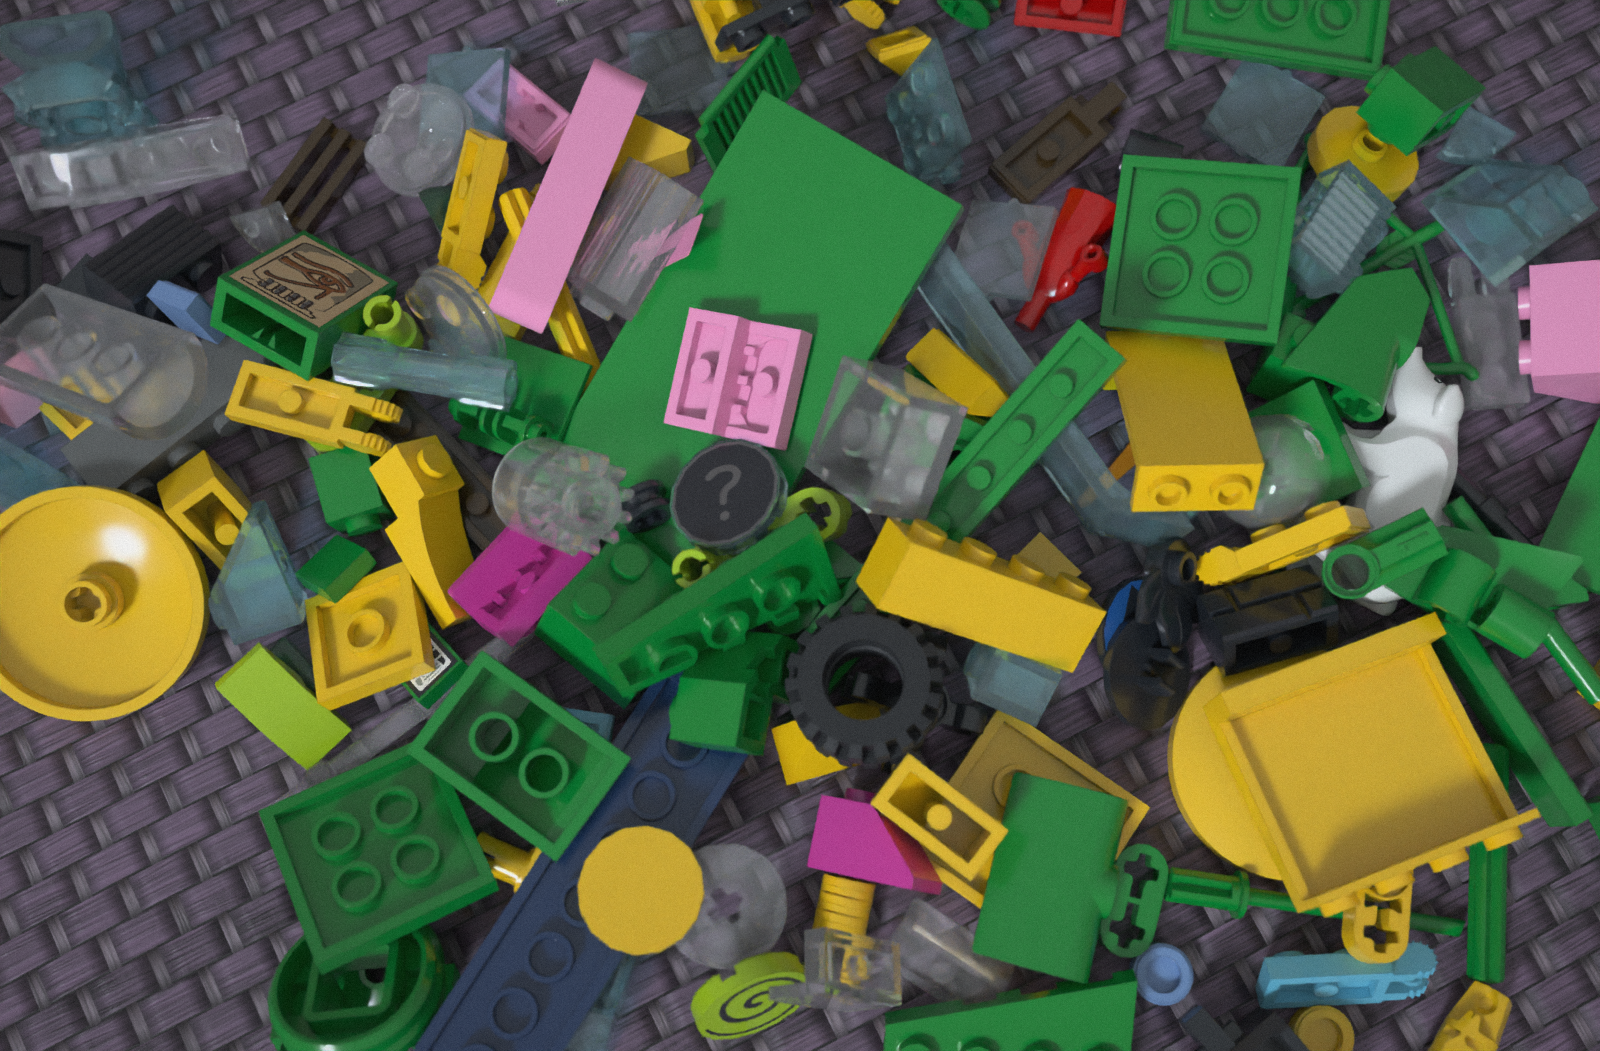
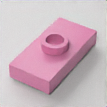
[466,59,571,165]

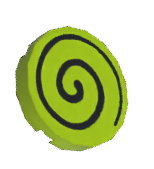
[690,952,813,1040]

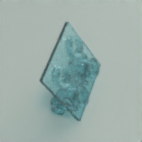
[885,38,972,185]

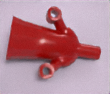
[1013,187,1116,333]

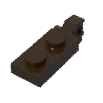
[987,81,1127,212]

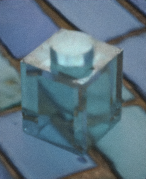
[963,642,1063,727]

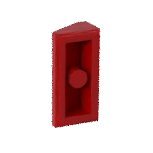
[1013,0,1126,37]

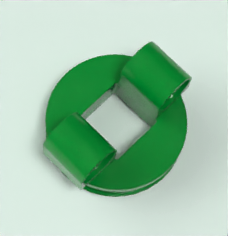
[268,927,461,1051]

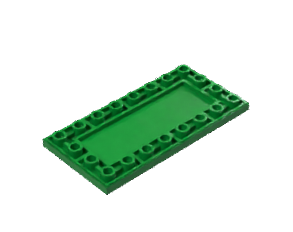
[527,90,965,577]

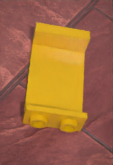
[1103,331,1265,512]

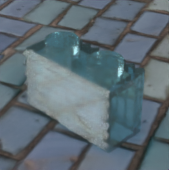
[1287,159,1397,299]

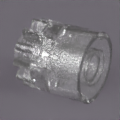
[492,437,635,556]

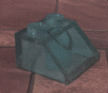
[1421,158,1599,287]

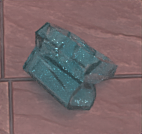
[0,10,159,154]

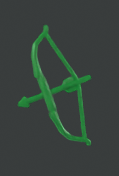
[1292,133,1480,381]

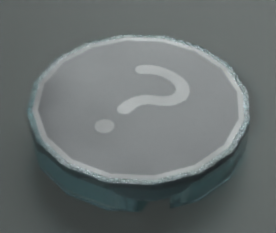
[669,439,788,556]

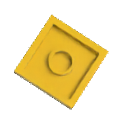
[304,561,436,711]

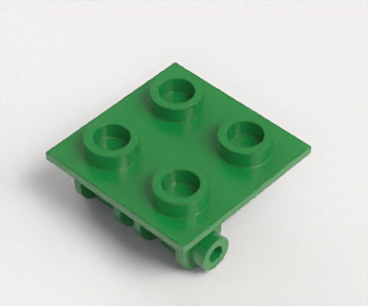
[448,336,593,472]

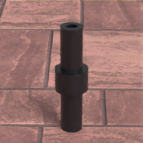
[1451,466,1536,546]

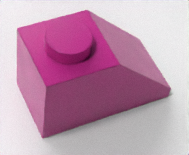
[807,788,942,895]

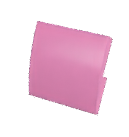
[663,308,813,451]

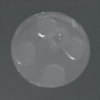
[364,83,474,197]
[404,265,507,377]

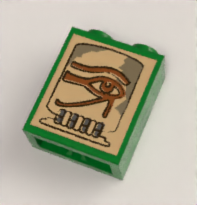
[210,230,398,381]

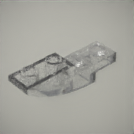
[9,113,252,211]

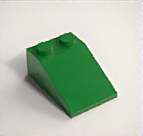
[406,650,632,862]

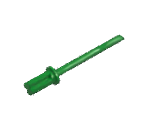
[1164,867,1466,937]

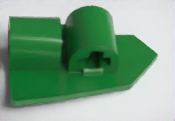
[1281,267,1430,422]
[1384,525,1583,659]

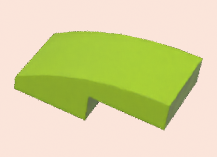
[215,642,352,771]

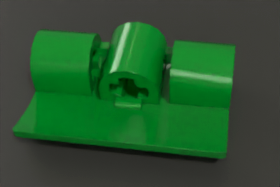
[972,772,1129,984]

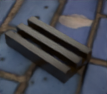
[260,117,373,235]

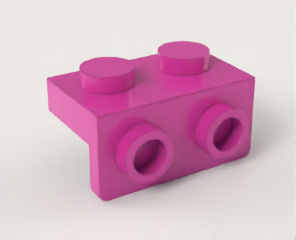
[448,508,592,648]

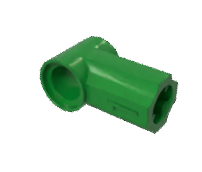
[1321,507,1449,599]

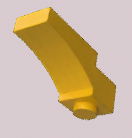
[369,435,474,630]

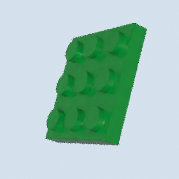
[1099,154,1302,347]
[258,742,500,975]

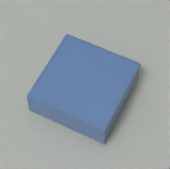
[146,280,226,345]

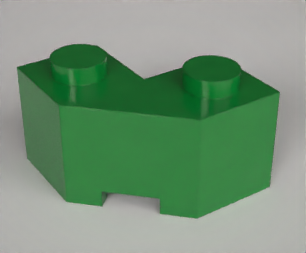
[669,631,800,756]

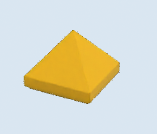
[865,26,932,79]

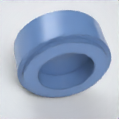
[1129,942,1193,1006]

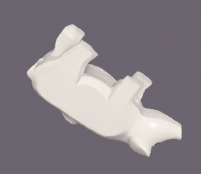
[1285,347,1465,616]

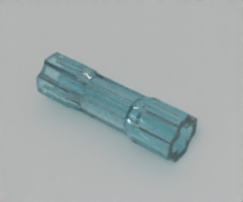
[331,332,519,412]

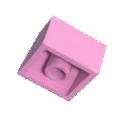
[1518,260,1600,404]

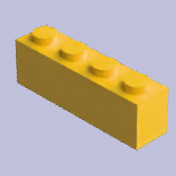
[856,517,1107,673]

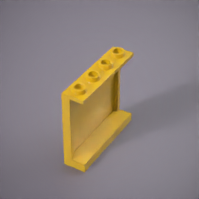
[1202,612,1541,918]

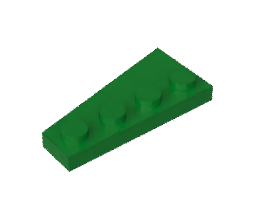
[593,512,843,698]
[883,969,1138,1051]

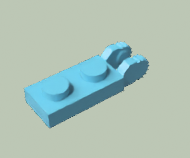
[1255,940,1438,1009]

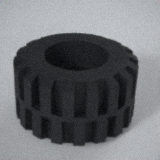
[785,603,943,769]

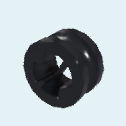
[615,479,674,534]

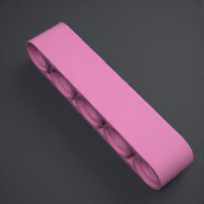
[487,57,648,334]

